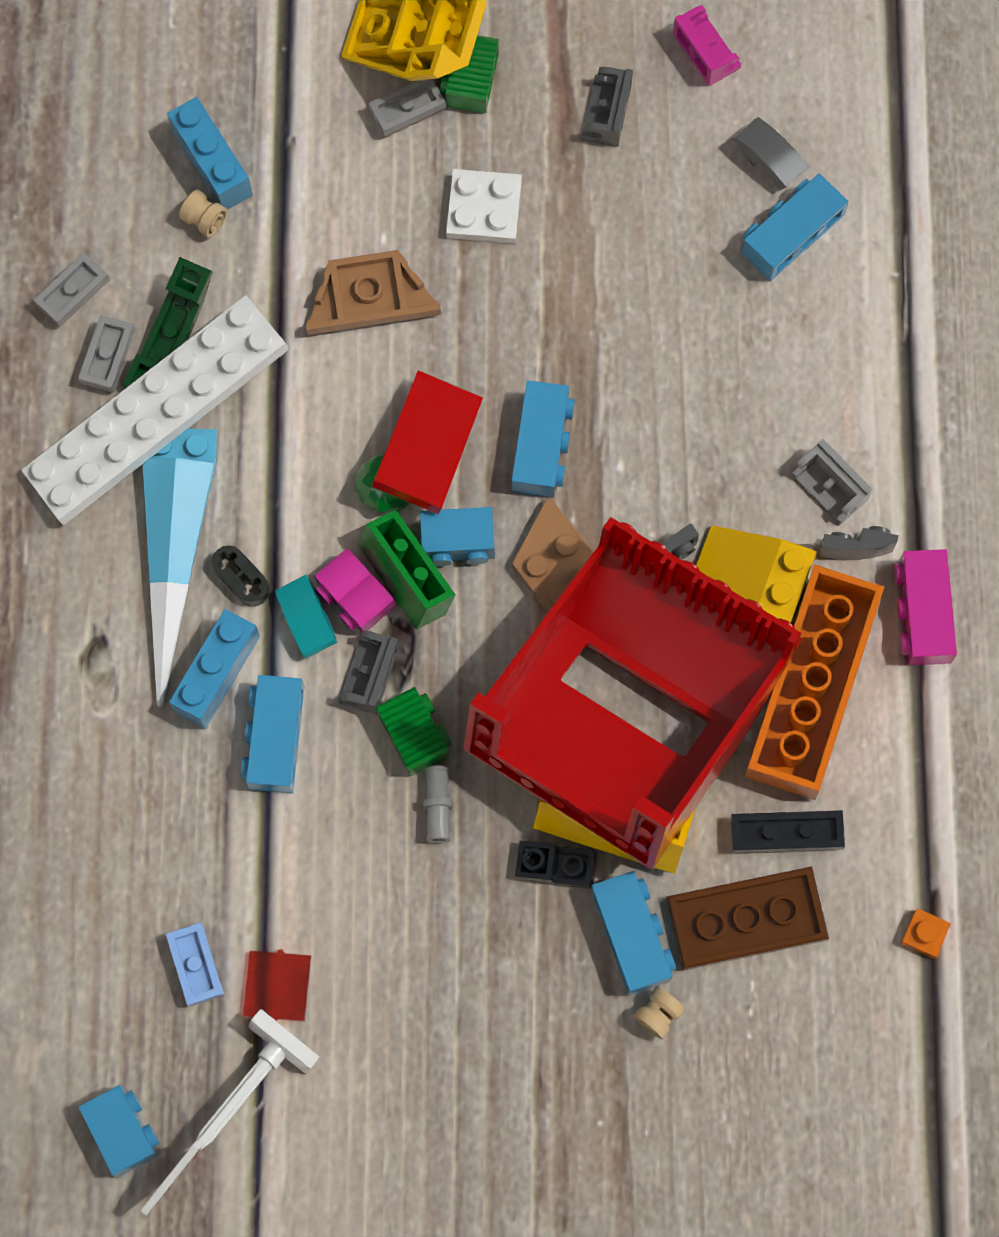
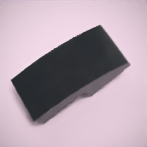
[515,841,598,889]

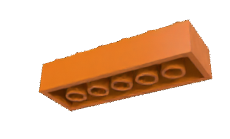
[745,564,884,800]

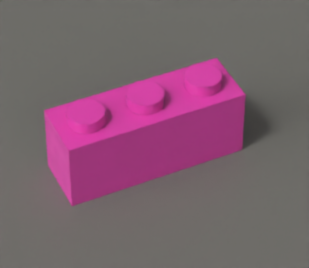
[894,549,957,666]

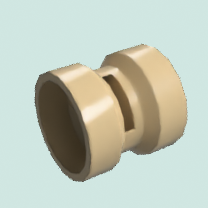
[179,190,228,238]
[633,986,685,1039]

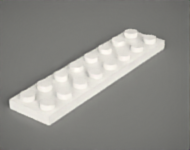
[22,295,289,525]

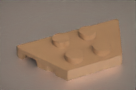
[306,250,441,335]
[512,497,593,613]

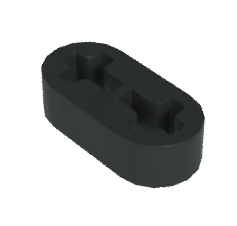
[212,545,270,607]

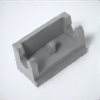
[791,439,873,525]

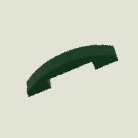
[122,257,213,388]

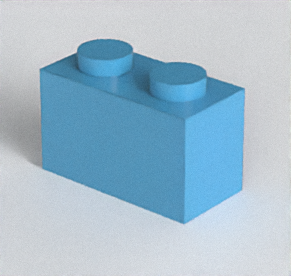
[420,507,495,567]
[79,1085,160,1178]

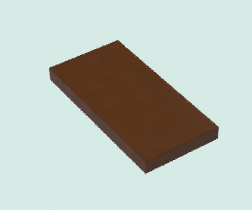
[666,866,829,971]

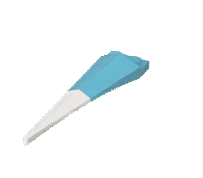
[143,428,218,709]

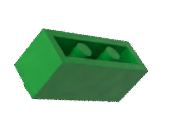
[357,509,456,630]

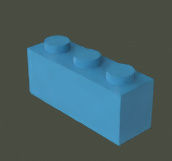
[167,97,253,210]
[741,173,849,282]
[512,380,575,498]
[169,609,260,729]
[241,675,305,794]
[591,871,676,996]

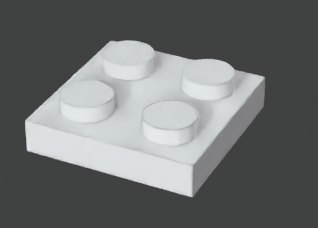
[446,169,522,244]

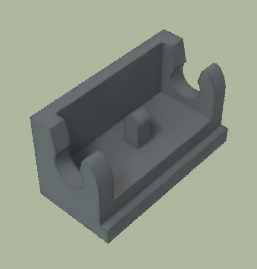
[581,67,633,147]
[338,630,400,715]

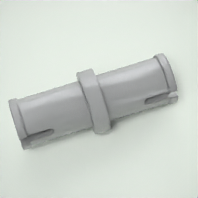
[423,766,452,843]

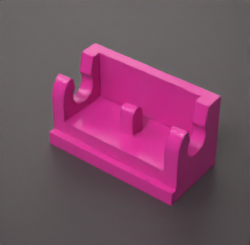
[673,5,741,86]

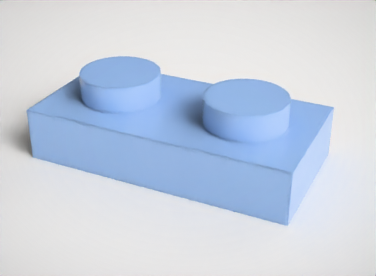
[166,922,225,1007]

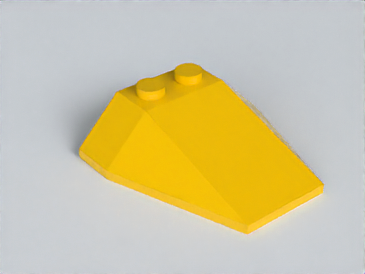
[341,0,487,81]

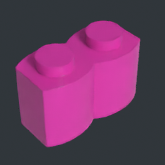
[314,548,396,634]

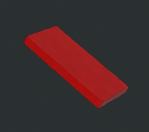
[372,370,483,515]

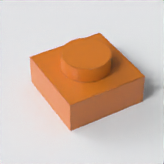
[900,908,951,959]

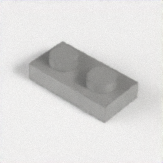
[369,79,446,137]
[33,252,110,327]
[78,315,135,393]

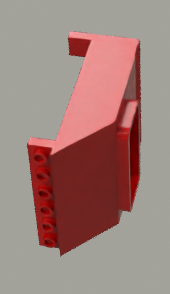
[463,517,802,870]

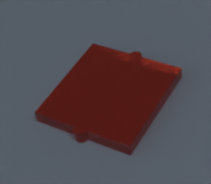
[243,949,312,1022]

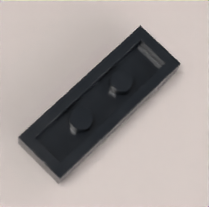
[730,810,845,853]

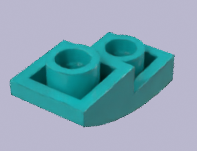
[275,574,338,659]

